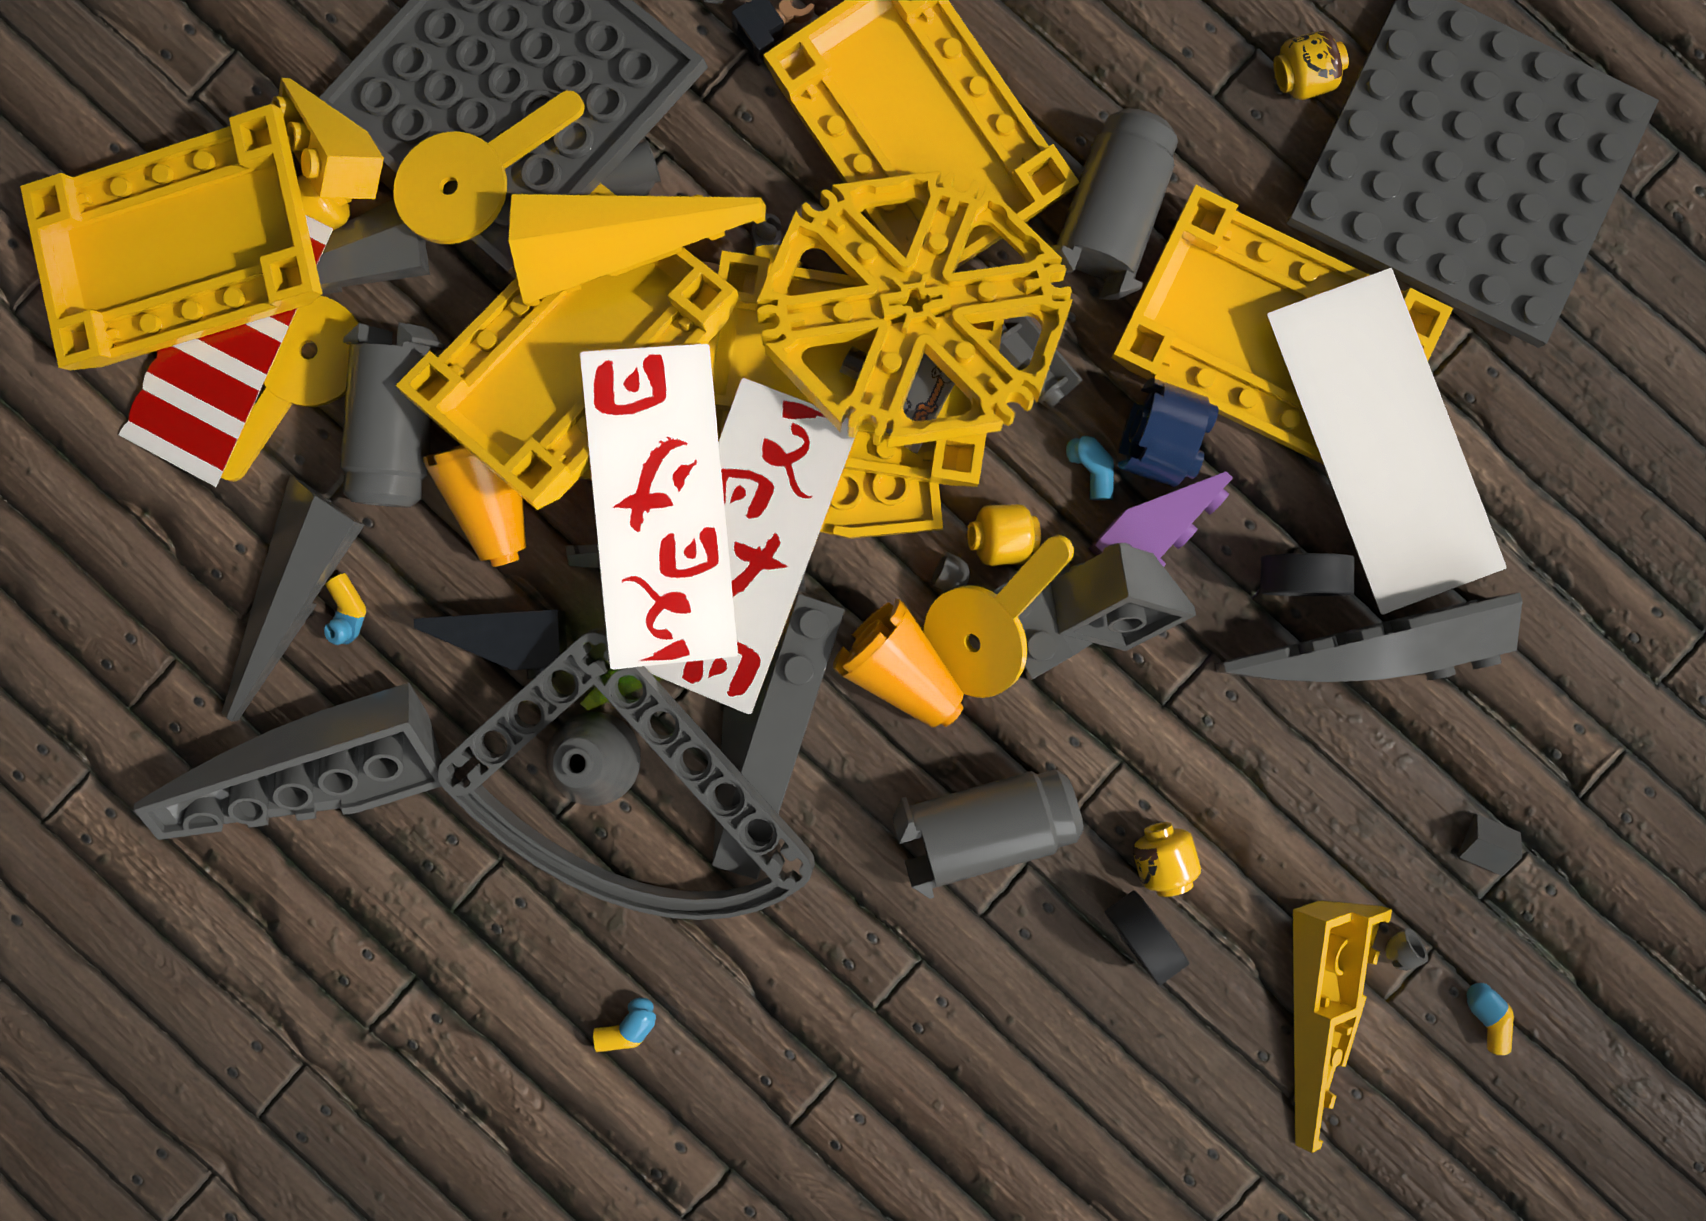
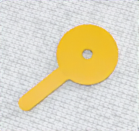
[393,90,585,244]
[221,296,359,482]
[924,535,1074,698]

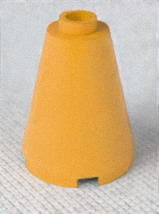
[423,445,526,567]
[833,599,964,728]

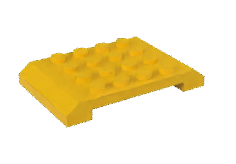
[763,0,1080,269]
[20,104,322,371]
[395,183,739,510]
[1111,185,1453,465]
[707,251,1004,487]

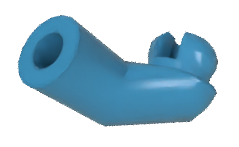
[1066,435,1114,501]

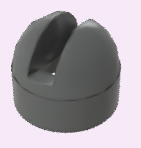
[931,552,970,592]
[1385,928,1428,971]

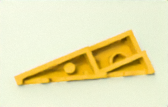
[508,194,766,306]
[1293,901,1392,1153]

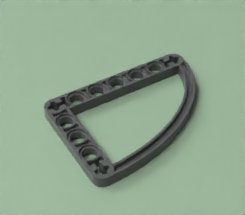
[438,628,815,920]

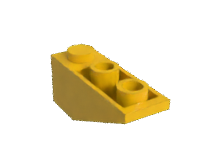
[271,78,384,199]

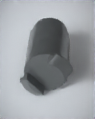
[1050,108,1178,300]
[340,322,446,508]
[892,769,1084,899]

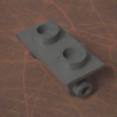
[999,316,1083,409]

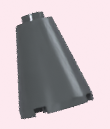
[546,712,641,806]

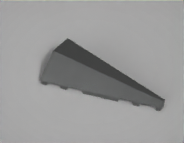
[317,198,430,295]
[222,475,365,722]

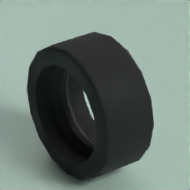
[1260,553,1354,596]
[1104,890,1189,986]

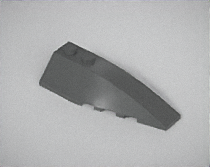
[1214,592,1522,682]
[712,594,845,880]
[134,682,442,840]

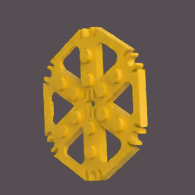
[757,170,1073,448]

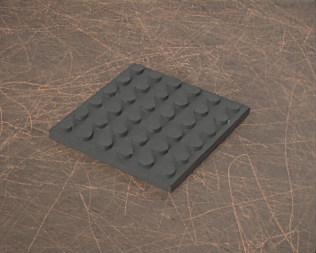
[319,0,708,278]
[1286,0,1659,348]

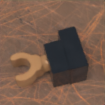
[732,0,814,66]

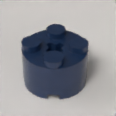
[1118,378,1219,487]

